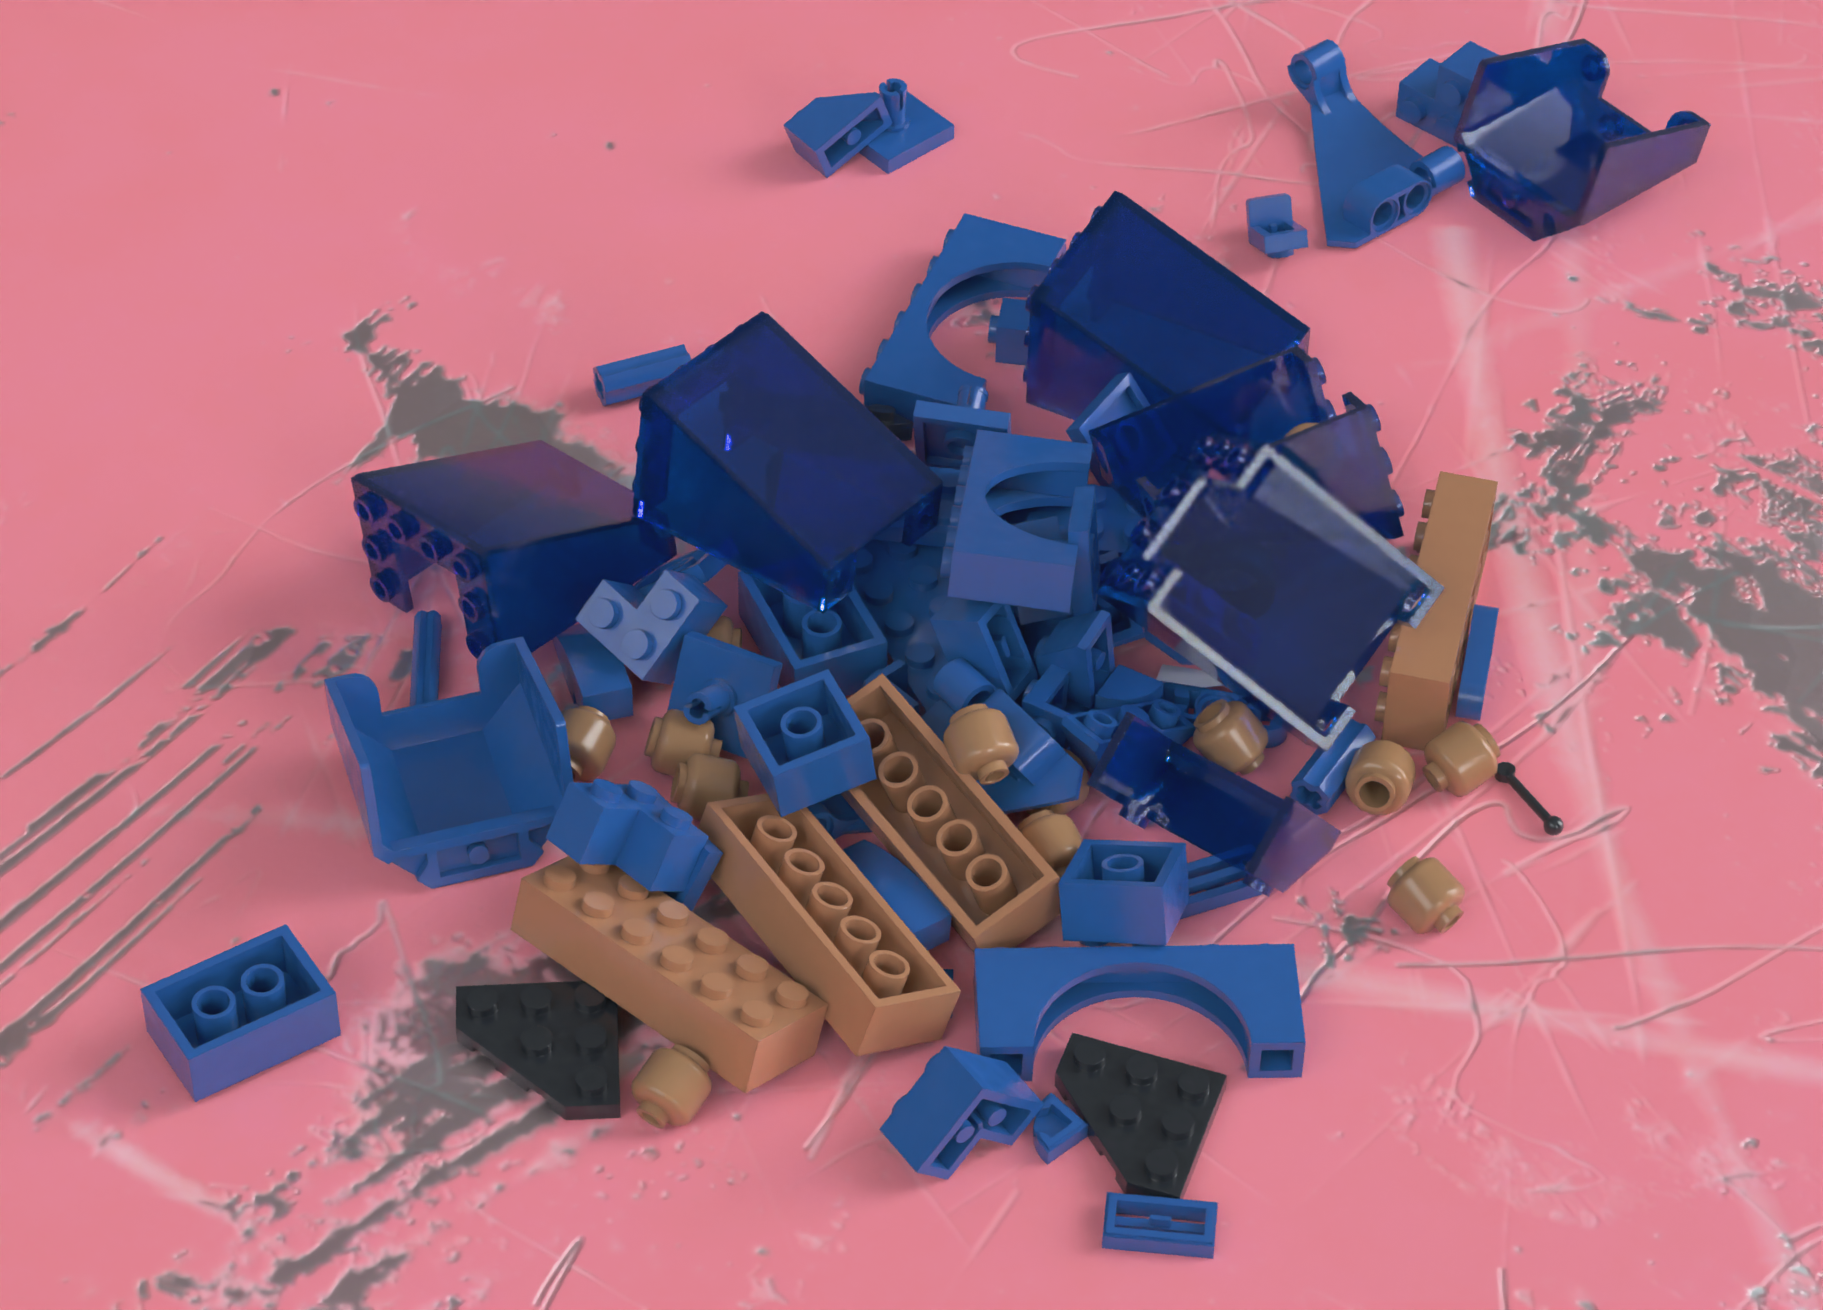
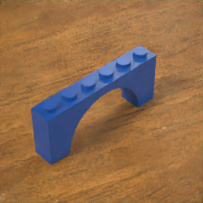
[859,213,1066,428]
[940,429,1093,613]
[973,943,1306,1081]

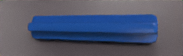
[410,610,442,706]

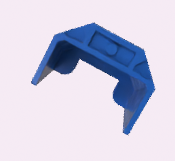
[324,637,574,889]

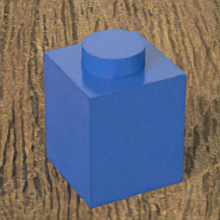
[988,298,1058,368]

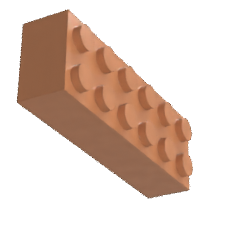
[1374,471,1498,751]
[840,673,1061,952]
[698,793,961,1056]
[510,856,828,1093]

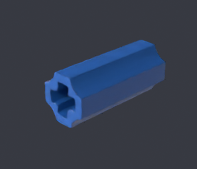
[593,344,694,406]
[1289,717,1376,816]

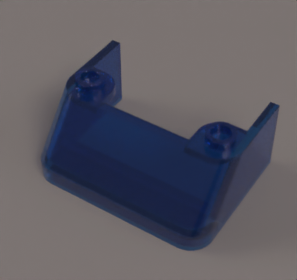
[1087,711,1341,897]

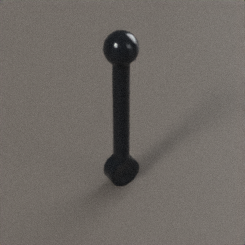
[1495,762,1564,836]

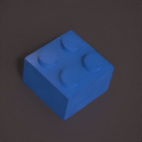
[733,669,877,817]
[1058,839,1189,947]

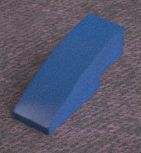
[551,624,633,720]
[842,839,952,951]

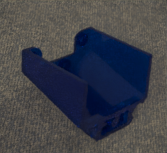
[1454,38,1711,242]

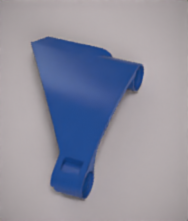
[1287,39,1466,248]
[807,658,1084,840]

